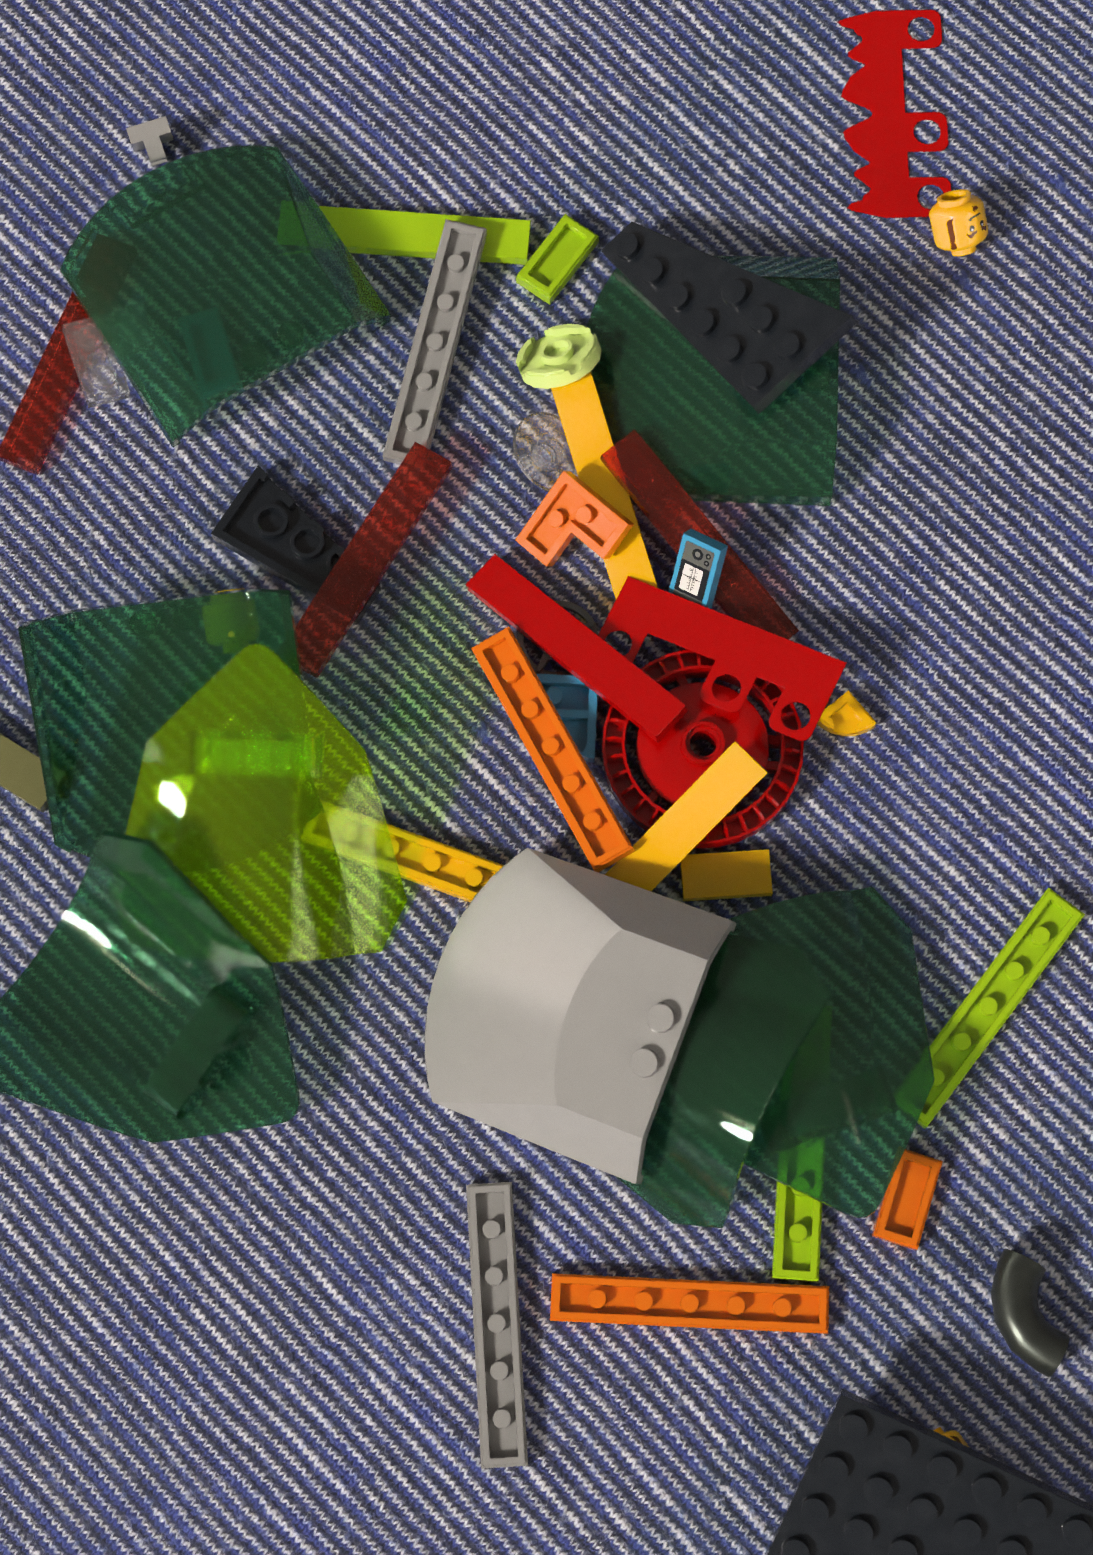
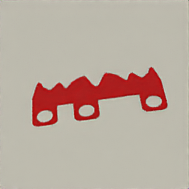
[838,10,951,218]

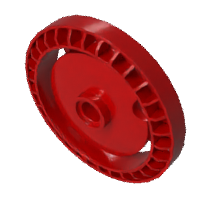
[602,649,804,848]

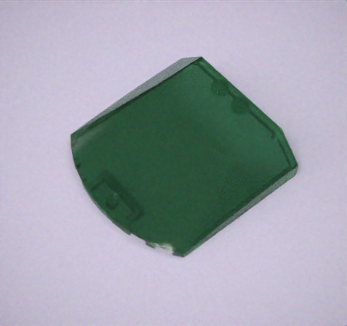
[60,145,391,448]
[587,256,840,506]
[18,588,320,873]

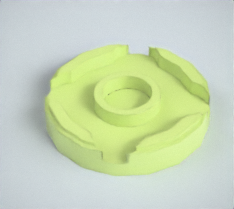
[516,324,602,389]

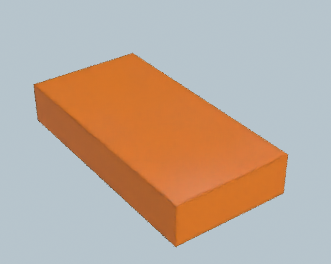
[872,1147,943,1250]

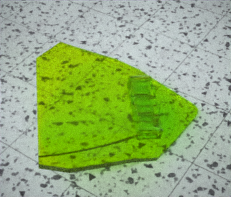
[112,643,407,963]

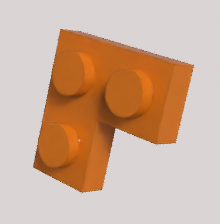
[515,471,634,567]

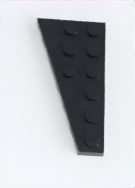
[601,222,857,414]

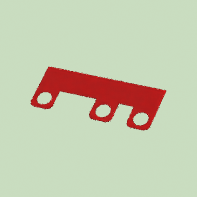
[598,576,847,741]

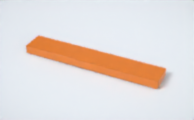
[471,626,635,873]
[550,1273,829,1334]

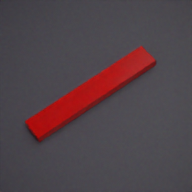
[466,554,688,743]

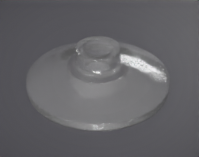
[513,412,578,492]

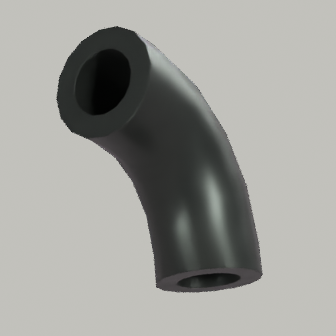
[991,1249,1070,1377]

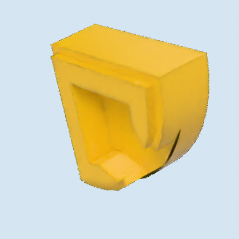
[817,690,877,736]

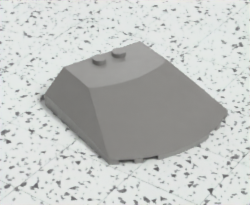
[425,848,737,1184]

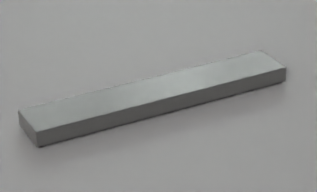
[382,219,487,470]
[466,1182,528,1469]

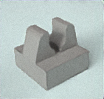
[126,116,174,167]

